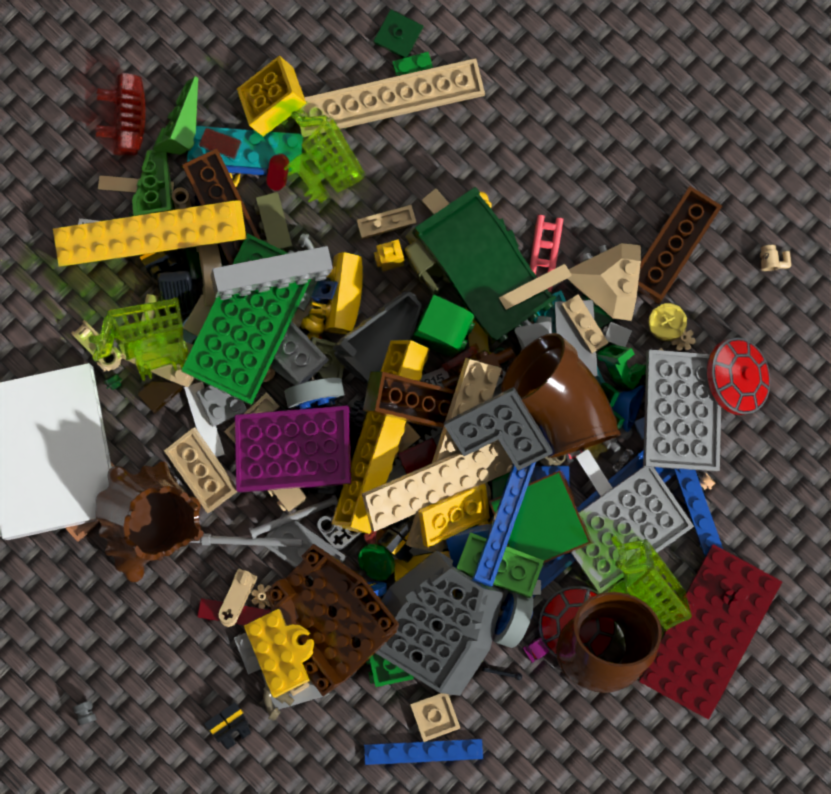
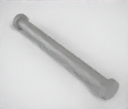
[249,494,338,539]

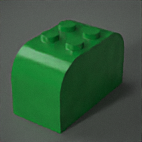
[411,295,475,357]

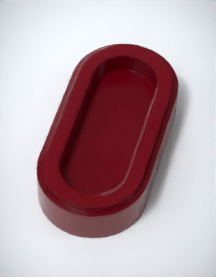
[267,153,289,191]

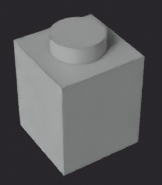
[602,322,632,347]

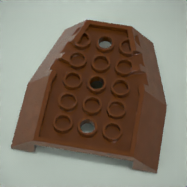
[265,544,399,696]

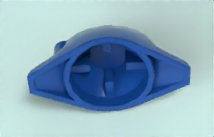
[612,385,645,432]

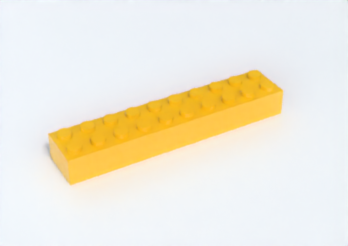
[53,201,246,267]
[331,340,429,534]

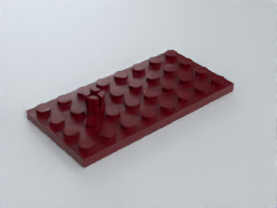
[639,544,782,720]

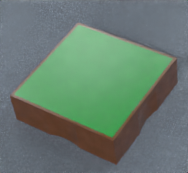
[488,470,593,565]

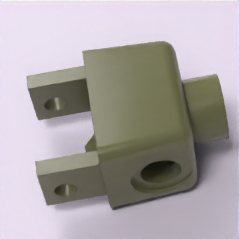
[405,228,445,295]

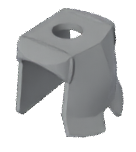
[515,316,552,351]

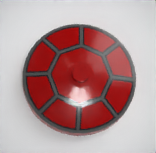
[707,338,770,415]
[538,586,617,658]

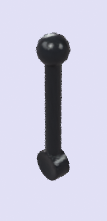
[482,667,522,680]

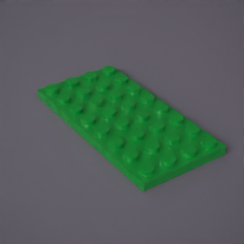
[181,233,311,405]

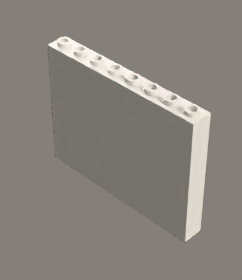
[0,363,112,540]

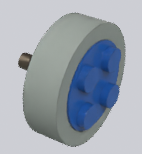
[284,375,345,410]
[492,591,533,648]

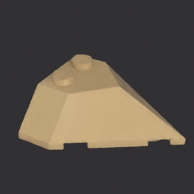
[567,243,641,321]

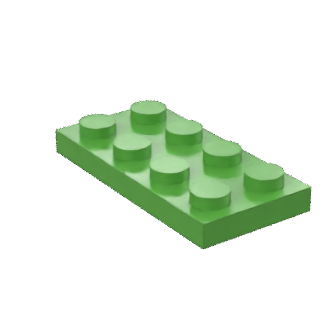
[456,532,544,598]

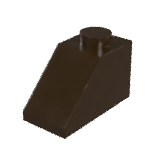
[138,381,184,413]

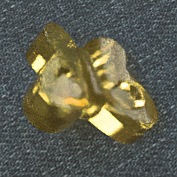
[585,443,609,461]

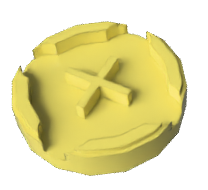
[649,303,687,341]

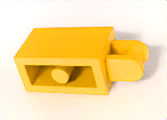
[374,239,404,272]

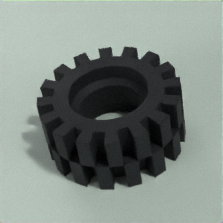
[349,400,367,437]

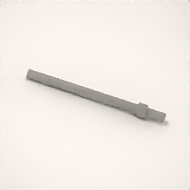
[189,534,303,547]

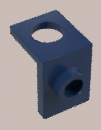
[311,280,338,304]

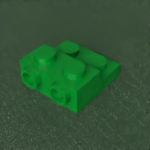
[366,653,414,687]

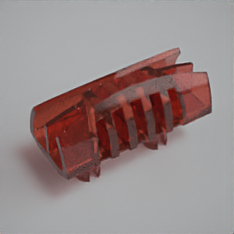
[95,73,145,155]

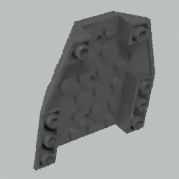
[376,550,504,696]

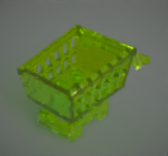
[284,108,366,203]
[89,298,189,381]
[608,535,692,630]

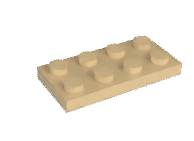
[164,428,237,513]

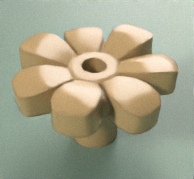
[671,329,695,351]
[251,584,271,609]

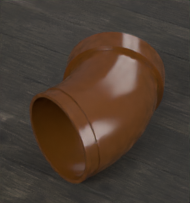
[501,333,621,458]
[556,592,662,693]

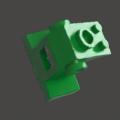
[596,344,646,389]

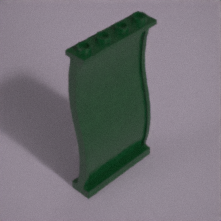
[412,187,556,344]

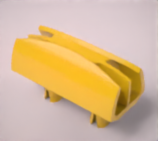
[309,252,363,334]

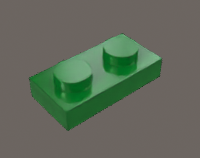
[393,52,433,76]

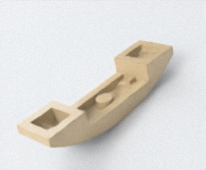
[196,244,222,306]

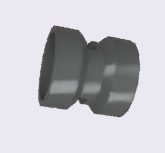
[72,701,97,726]

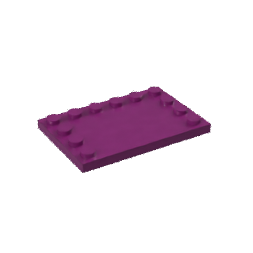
[235,406,351,492]

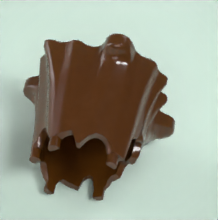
[95,461,204,582]

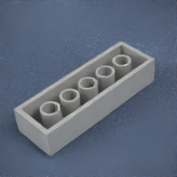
[210,246,333,300]

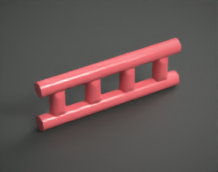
[529,215,563,293]

